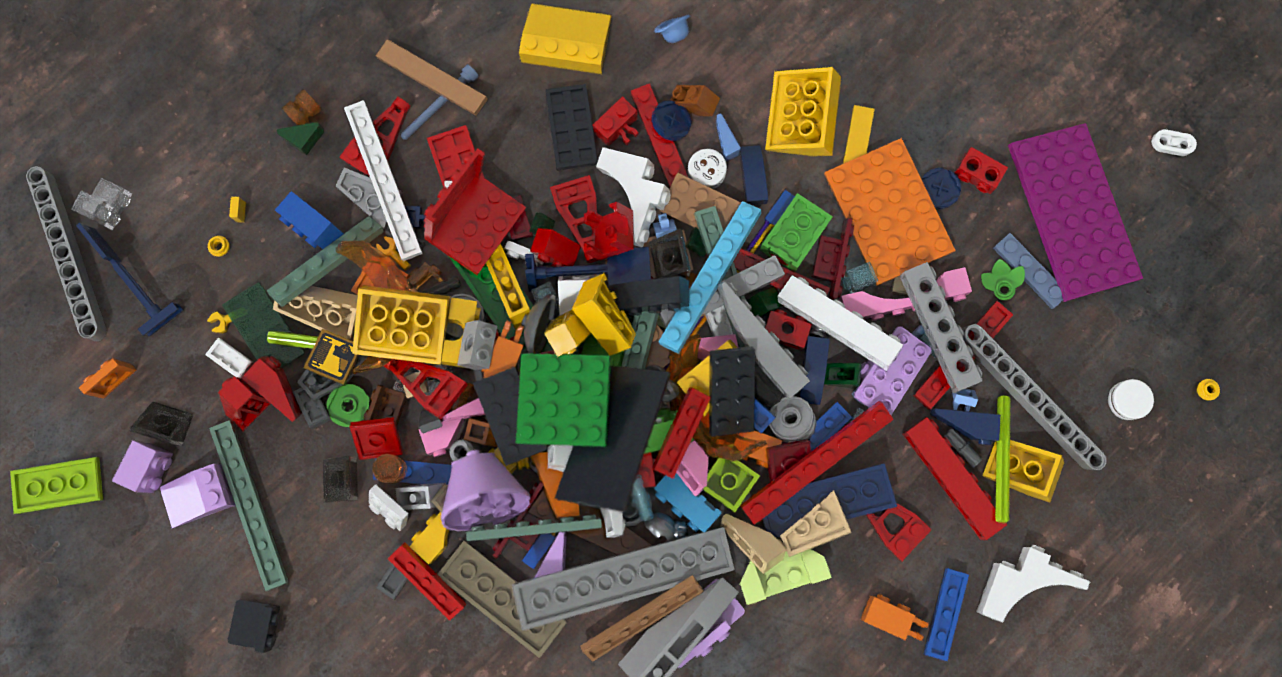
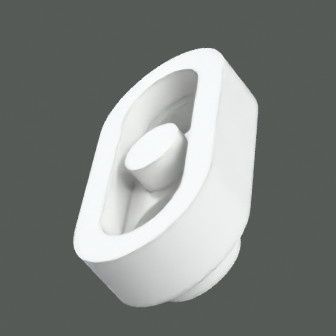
[1152,130,1197,156]
[504,241,544,266]

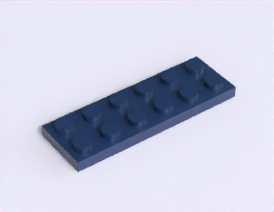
[763,463,897,538]

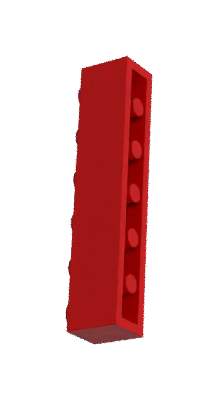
[902,417,1007,540]

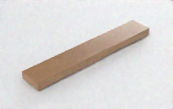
[376,39,487,116]
[580,575,704,662]

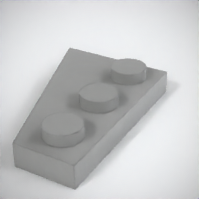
[336,167,402,230]

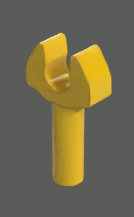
[376,236,411,271]
[207,307,249,334]

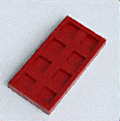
[427,125,485,187]

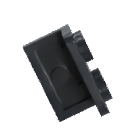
[228,599,280,653]

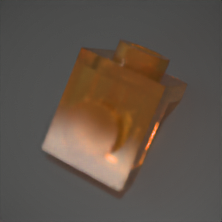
[407,262,443,289]

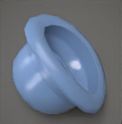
[654,14,691,43]

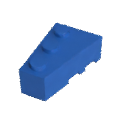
[275,191,344,249]

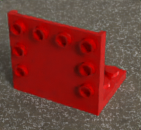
[424,148,526,275]

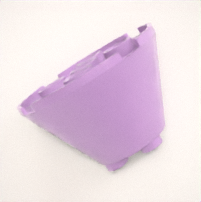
[441,450,530,531]

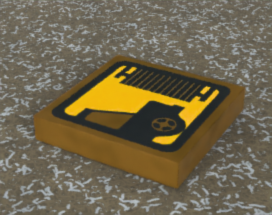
[304,329,359,385]

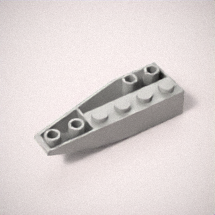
[718,281,810,398]
[618,578,739,677]

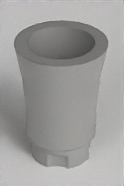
[450,438,482,461]

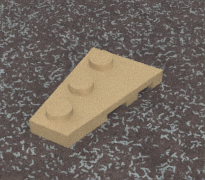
[781,491,852,557]

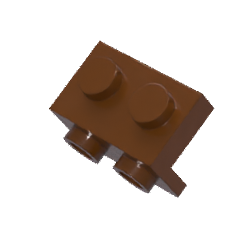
[363,385,407,426]

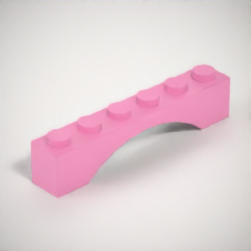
[838,267,972,321]

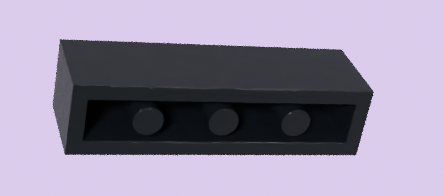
[607,276,689,316]

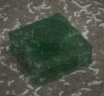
[529,212,555,235]
[685,227,707,257]

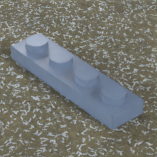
[993,233,1063,309]

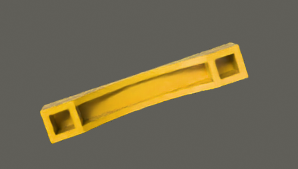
[409,447,518,564]

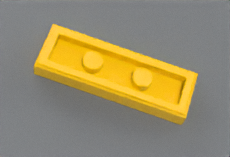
[843,105,874,164]

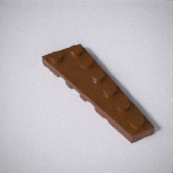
[528,488,652,555]

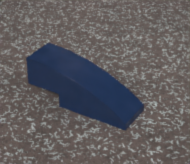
[740,145,768,205]
[799,336,830,405]

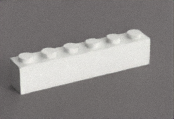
[778,275,903,371]

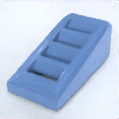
[716,113,741,161]

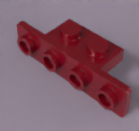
[811,217,854,301]
[493,481,544,558]

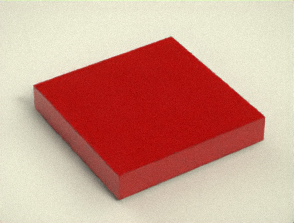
[350,417,403,460]

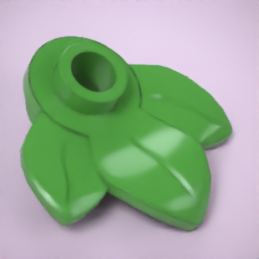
[981,259,1025,301]

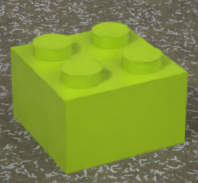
[703,451,760,512]

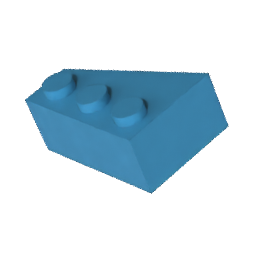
[654,473,722,533]

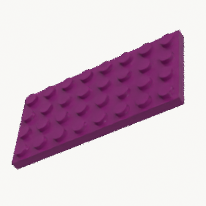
[1008,123,1144,302]

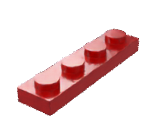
[652,387,711,479]
[388,542,466,621]

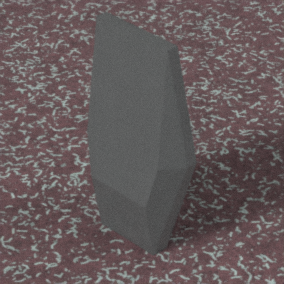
[297,339,372,401]

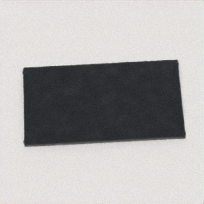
[554,366,671,513]

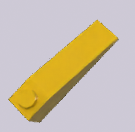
[486,244,530,330]

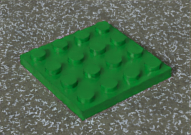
[516,354,611,447]

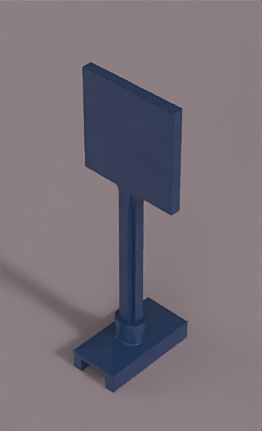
[76,223,184,337]
[525,247,651,292]

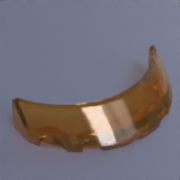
[336,241,411,374]
[668,334,767,461]

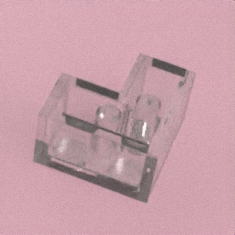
[71,178,132,230]

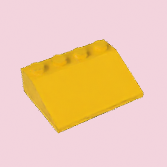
[519,4,611,74]
[765,67,841,156]
[352,285,451,365]

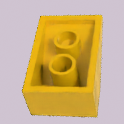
[983,440,1064,502]

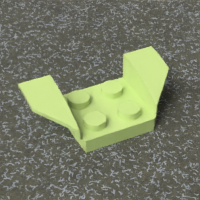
[740,549,832,605]

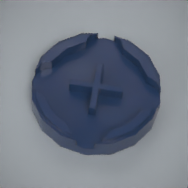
[651,101,692,141]
[922,167,961,210]

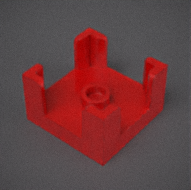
[584,202,634,260]

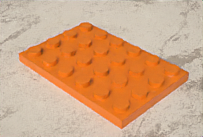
[824,138,956,286]

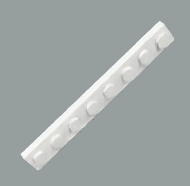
[344,100,423,261]

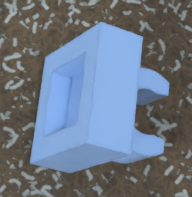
[653,213,678,241]
[952,388,978,412]

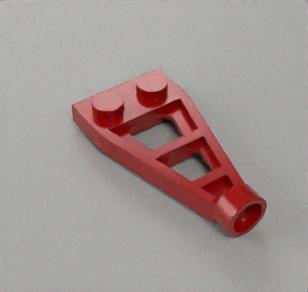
[340,97,411,178]
[550,175,599,263]
[382,358,468,419]
[866,503,931,561]

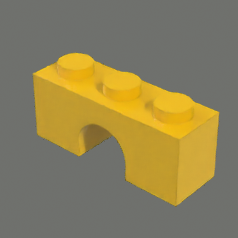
[441,297,481,368]

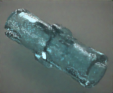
[632,475,654,521]

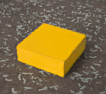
[229,197,246,223]

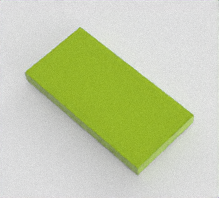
[10,457,103,514]

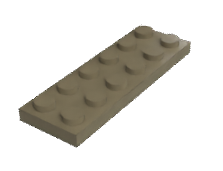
[437,540,567,658]

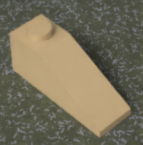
[720,514,787,574]

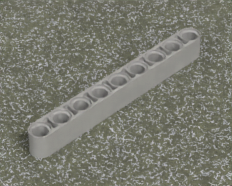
[26,166,107,341]
[962,324,1107,470]

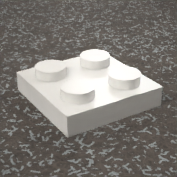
[369,484,408,531]

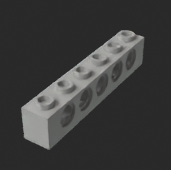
[899,262,983,393]

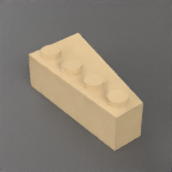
[273,286,358,341]

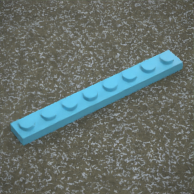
[659,201,761,354]

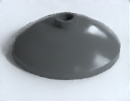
[522,294,556,354]

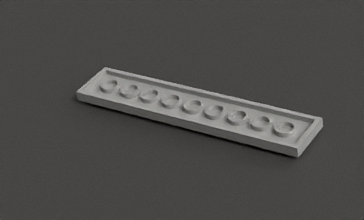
[511,527,734,630]

